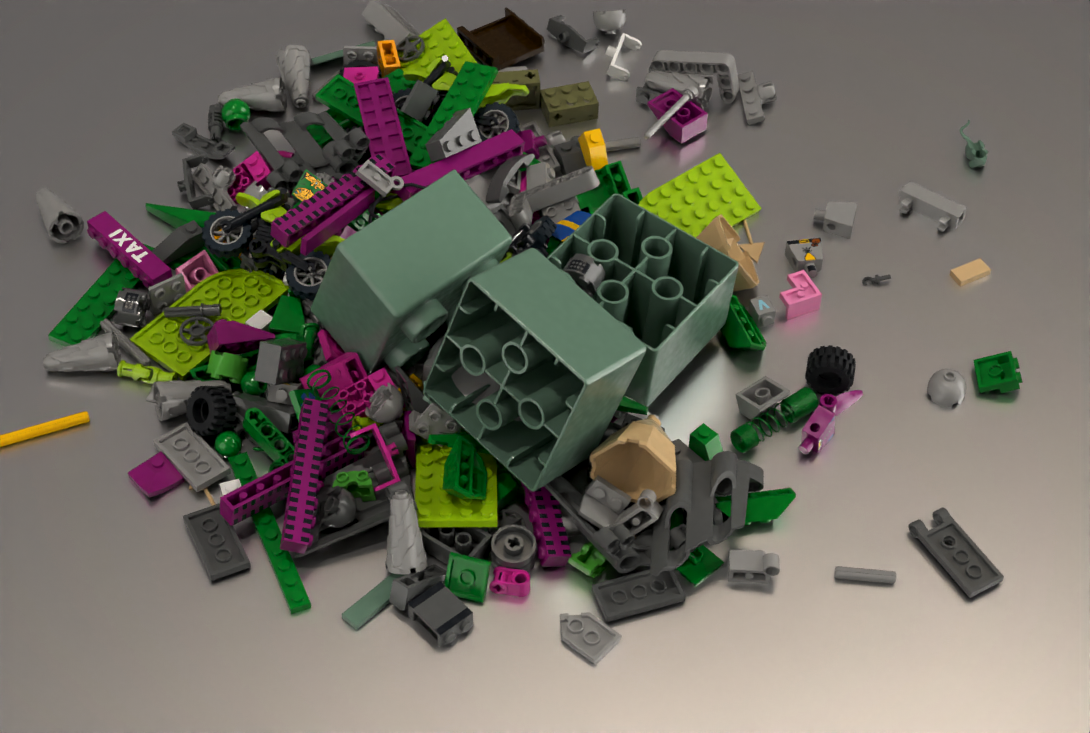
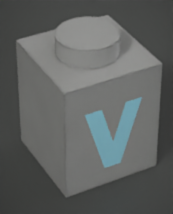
[748,295,776,327]

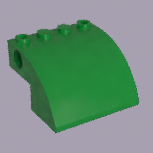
[576,161,643,214]

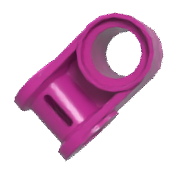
[489,566,530,597]

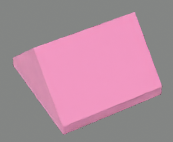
[175,250,219,293]

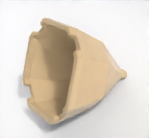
[696,214,760,292]
[590,414,676,503]

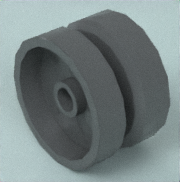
[491,524,537,575]

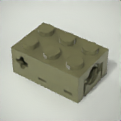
[492,69,540,111]
[540,81,599,128]

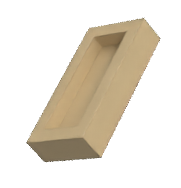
[950,258,991,287]

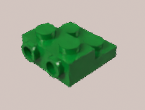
[974,351,1023,393]

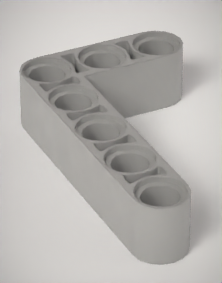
[651,50,740,103]
[509,166,600,231]

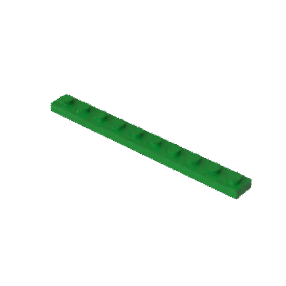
[228,452,311,614]

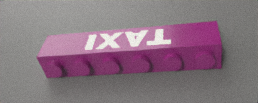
[87,211,172,288]

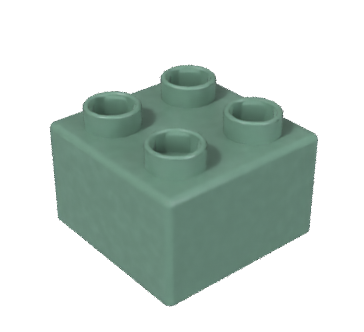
[310,170,512,376]
[547,194,739,407]
[424,248,647,491]

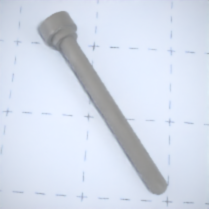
[644,85,699,139]

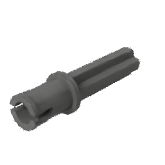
[164,303,222,318]

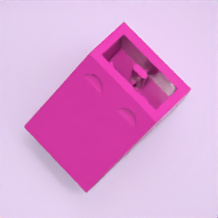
[227,151,273,204]
[299,352,367,408]
[332,367,406,422]

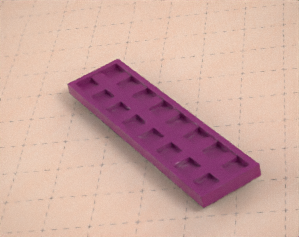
[354,77,412,193]

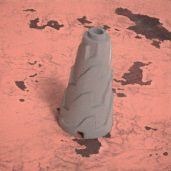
[276,45,311,108]
[645,70,713,110]
[218,77,287,112]
[36,188,84,244]
[43,332,121,372]
[153,380,232,421]
[385,490,427,574]

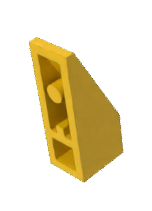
[578,128,608,171]

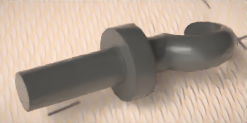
[862,274,891,285]

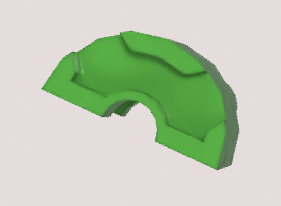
[206,350,249,385]
[332,470,376,502]
[568,542,607,578]

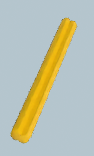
[0,411,90,447]

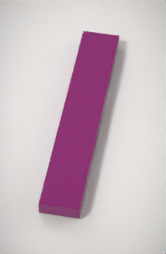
[300,187,375,256]

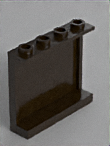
[457,7,545,71]

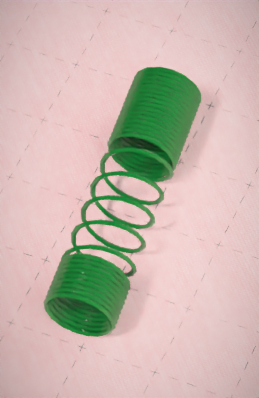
[730,387,819,453]

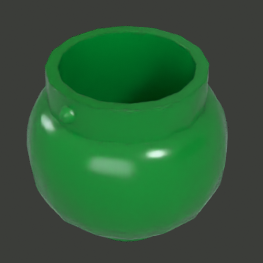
[221,98,251,131]

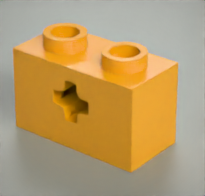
[377,40,401,78]

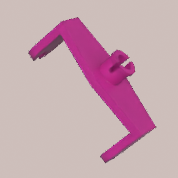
[350,423,401,492]

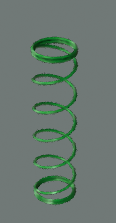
[307,369,371,455]

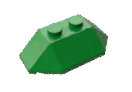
[720,295,767,351]
[442,436,487,500]
[715,487,796,525]

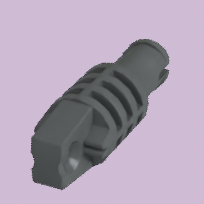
[208,103,224,143]

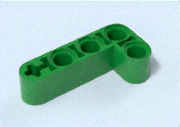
[242,408,295,473]

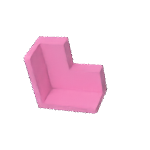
[779,270,822,320]

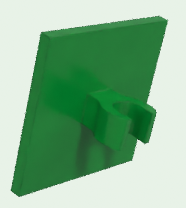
[675,544,724,586]

